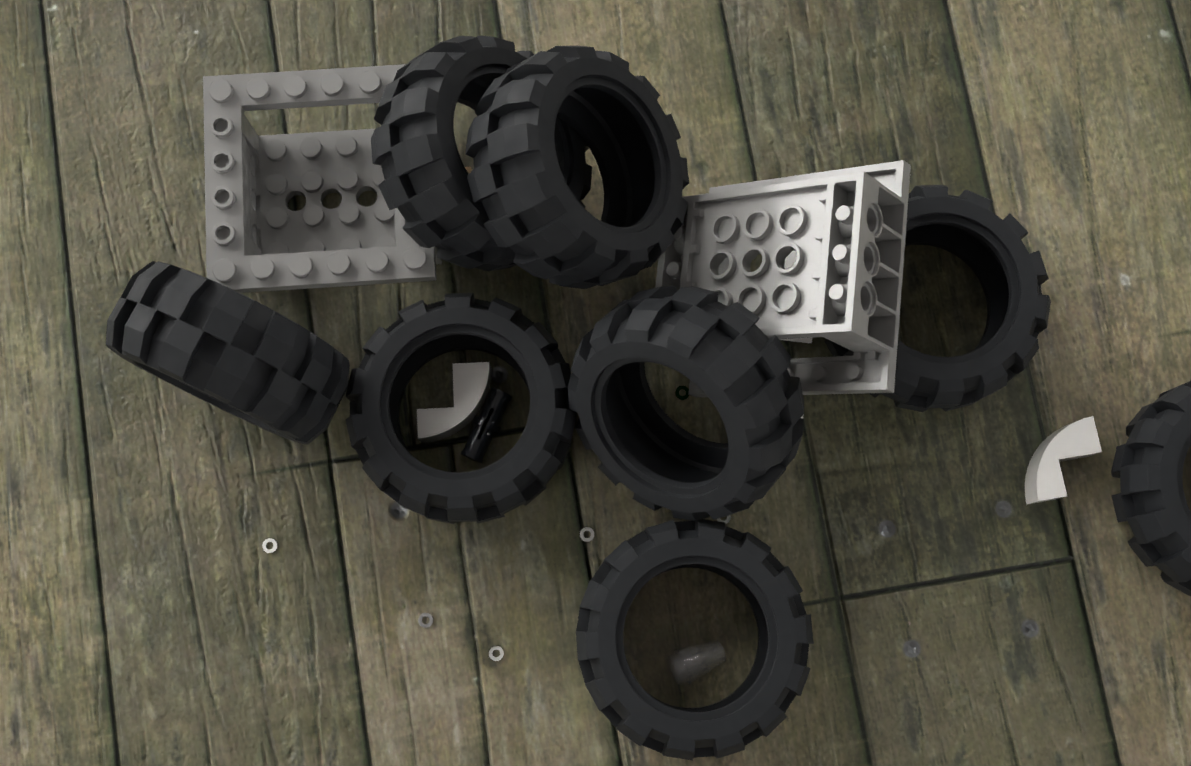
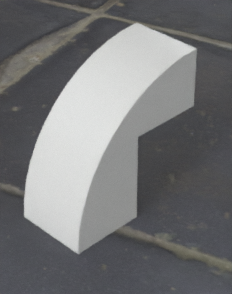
[417,362,492,443]
[1025,416,1102,505]

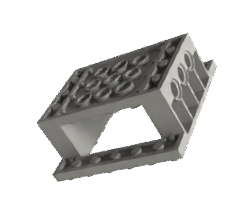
[203,64,442,293]
[655,160,911,398]

